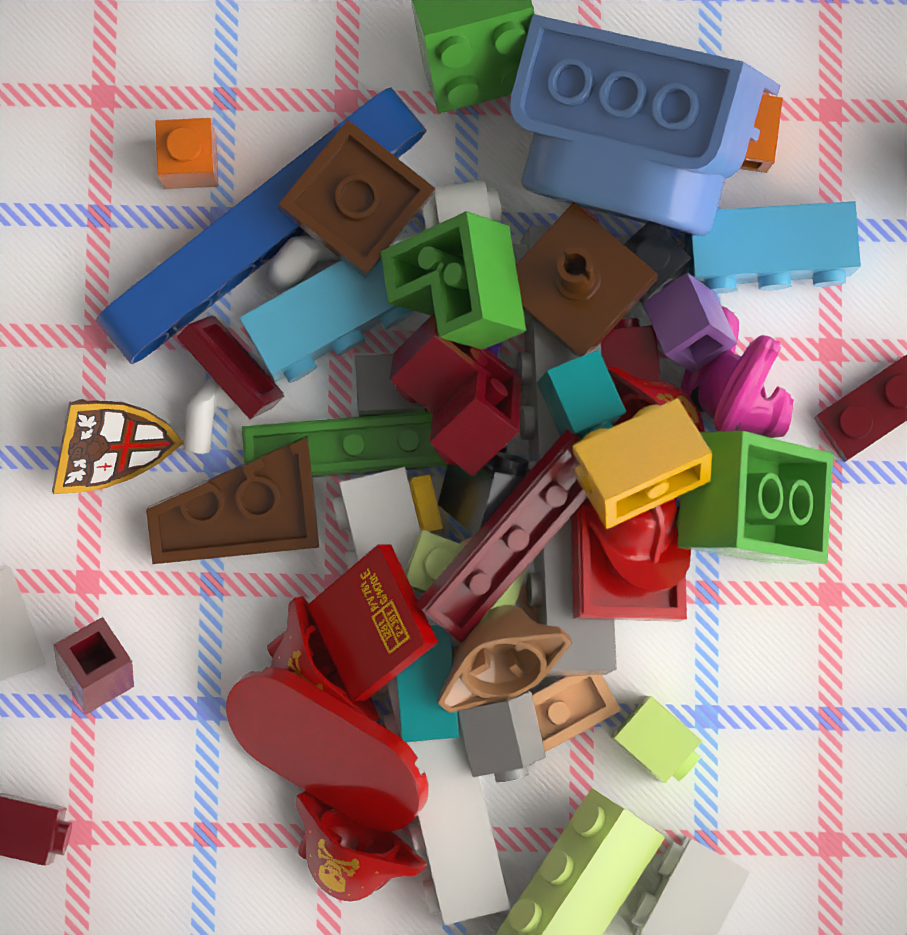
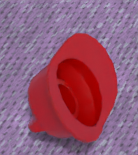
[583,497,691,592]

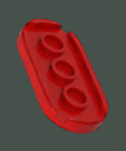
[226,667,429,831]

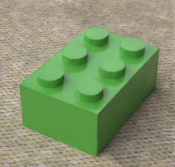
[676,431,833,564]

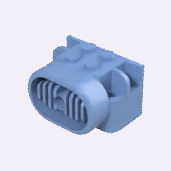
[510,14,781,236]

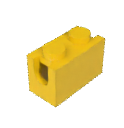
[573,398,712,529]

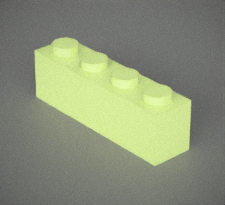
[495,788,666,935]

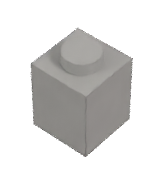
[458,691,546,783]

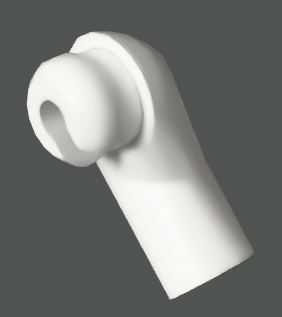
[267,235,342,289]
[183,378,236,454]

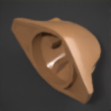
[438,605,572,713]

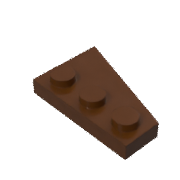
[146,435,320,564]

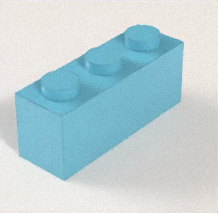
[685,201,861,294]
[239,259,414,383]

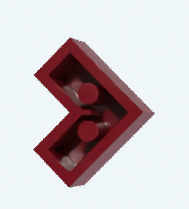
[389,312,522,476]

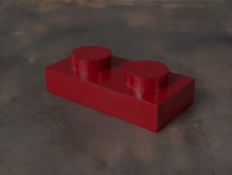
[813,354,907,463]

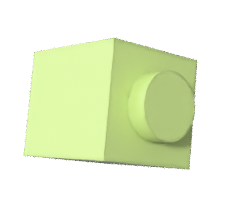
[610,696,702,784]

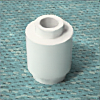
[423,179,502,230]

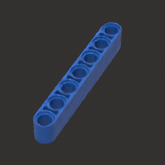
[96,87,427,364]

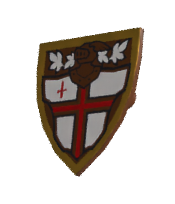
[52,399,184,494]

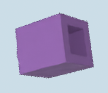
[643,273,738,373]

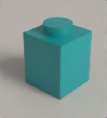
[537,350,626,440]

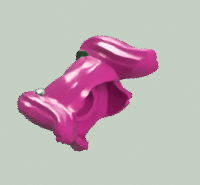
[681,306,794,438]

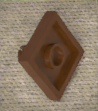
[278,120,436,278]
[516,202,658,358]

